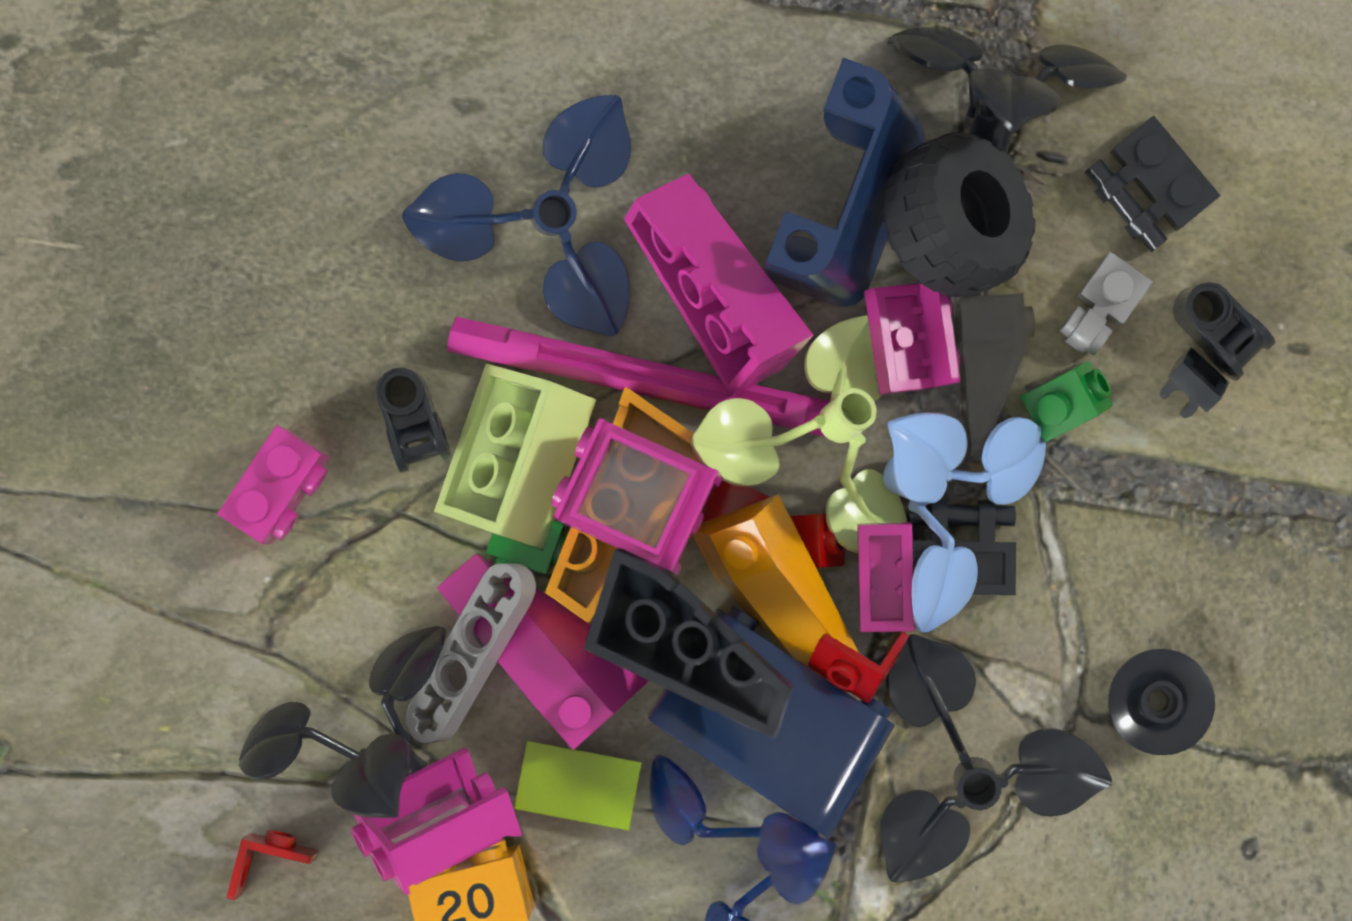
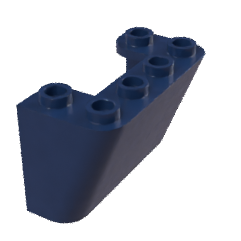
[764,57,924,307]

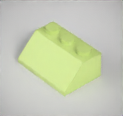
[434,363,596,550]

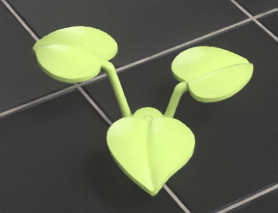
[691,315,907,554]

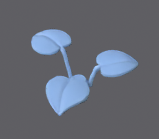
[883,413,1046,633]

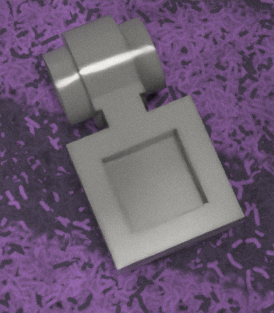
[1059,251,1153,356]

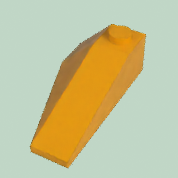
[692,494,859,693]

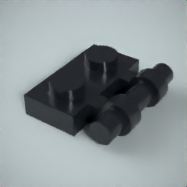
[1085,115,1221,253]
[908,499,1016,595]

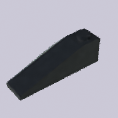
[584,548,794,739]

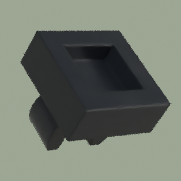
[1160,347,1230,418]

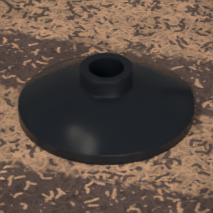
[1108,649,1215,755]

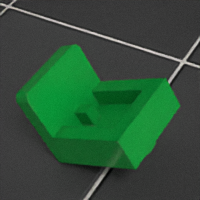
[1020,360,1113,443]
[486,521,567,574]

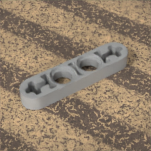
[406,563,536,743]

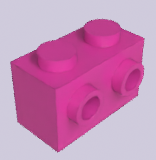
[217,425,330,544]

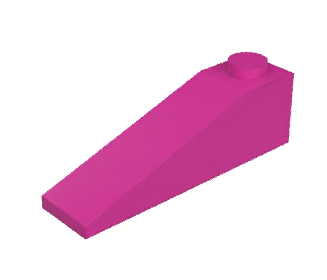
[437,553,649,750]

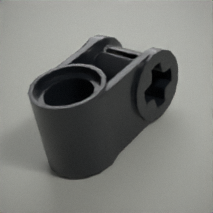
[1173,282,1276,381]
[376,368,451,473]

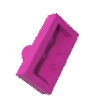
[857,522,914,632]

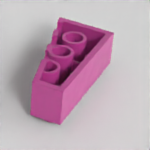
[624,173,813,397]

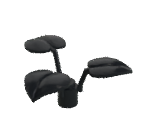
[887,27,1127,154]
[238,626,446,818]
[880,634,1112,882]

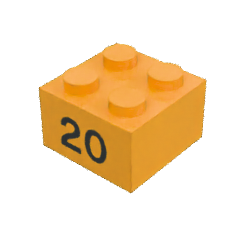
[408,839,535,921]

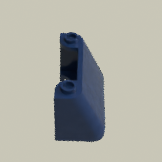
[648,605,895,838]

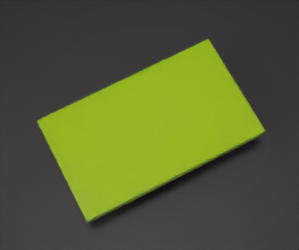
[514,741,642,831]

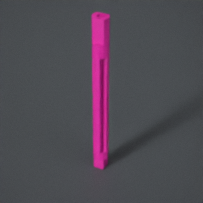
[447,316,830,437]

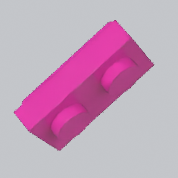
[864,283,960,395]

